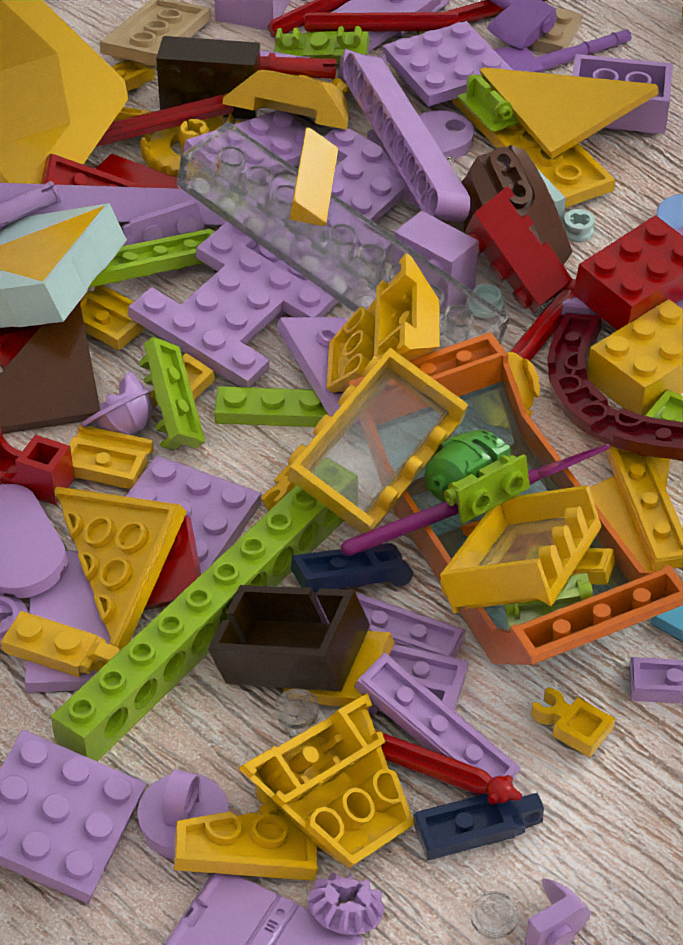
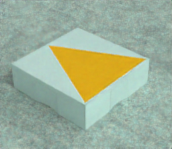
[0,203,127,328]

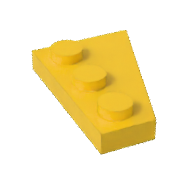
[174,803,318,881]

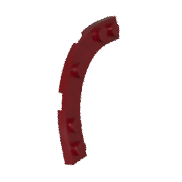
[547,313,683,461]

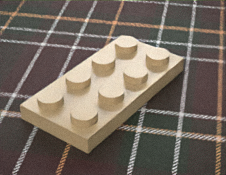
[100,0,211,67]

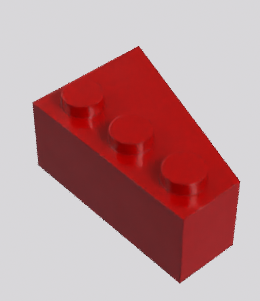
[465,186,573,314]

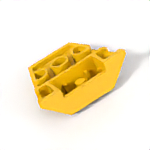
[222,70,350,130]
[326,253,440,393]
[238,693,414,868]

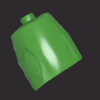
[424,429,511,502]

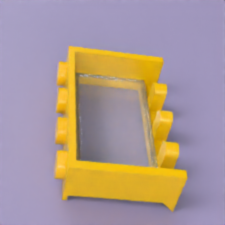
[288,348,469,534]
[440,485,602,614]

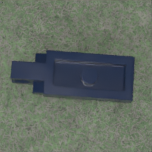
[413,792,544,861]

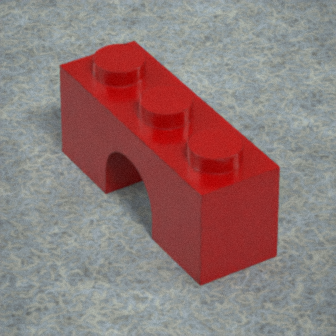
[0,426,75,505]

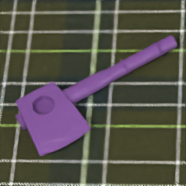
[487,0,557,49]
[495,29,632,73]

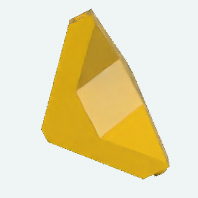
[0,0,128,184]

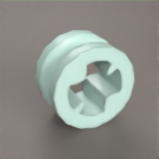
[563,209,595,242]

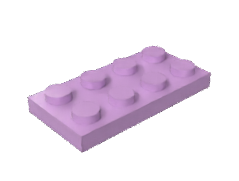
[183,110,306,190]

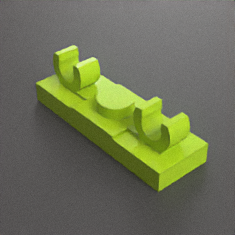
[273,26,370,63]
[139,337,205,451]

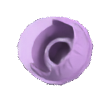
[81,371,152,435]

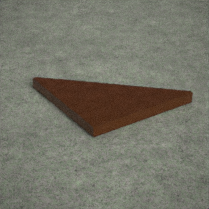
[0,301,100,434]

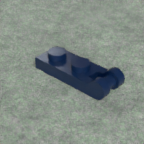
[290,543,413,592]

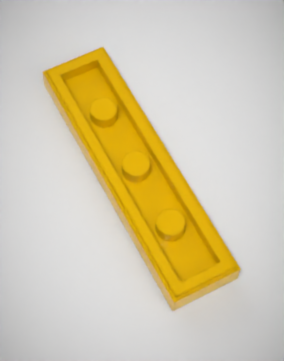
[606,445,683,571]

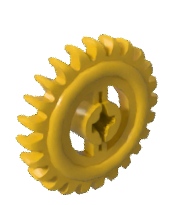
[140,114,241,182]

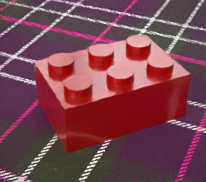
[573,215,683,330]

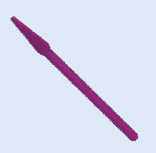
[341,444,610,556]

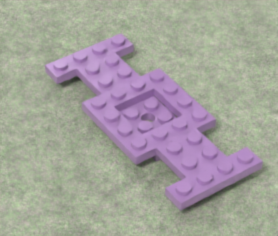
[128,127,421,387]

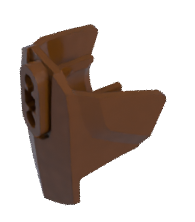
[441,145,572,265]

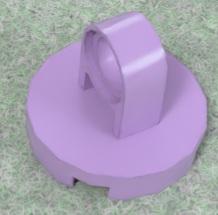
[137,769,229,859]

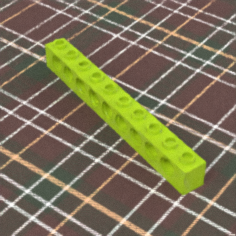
[51,458,358,762]

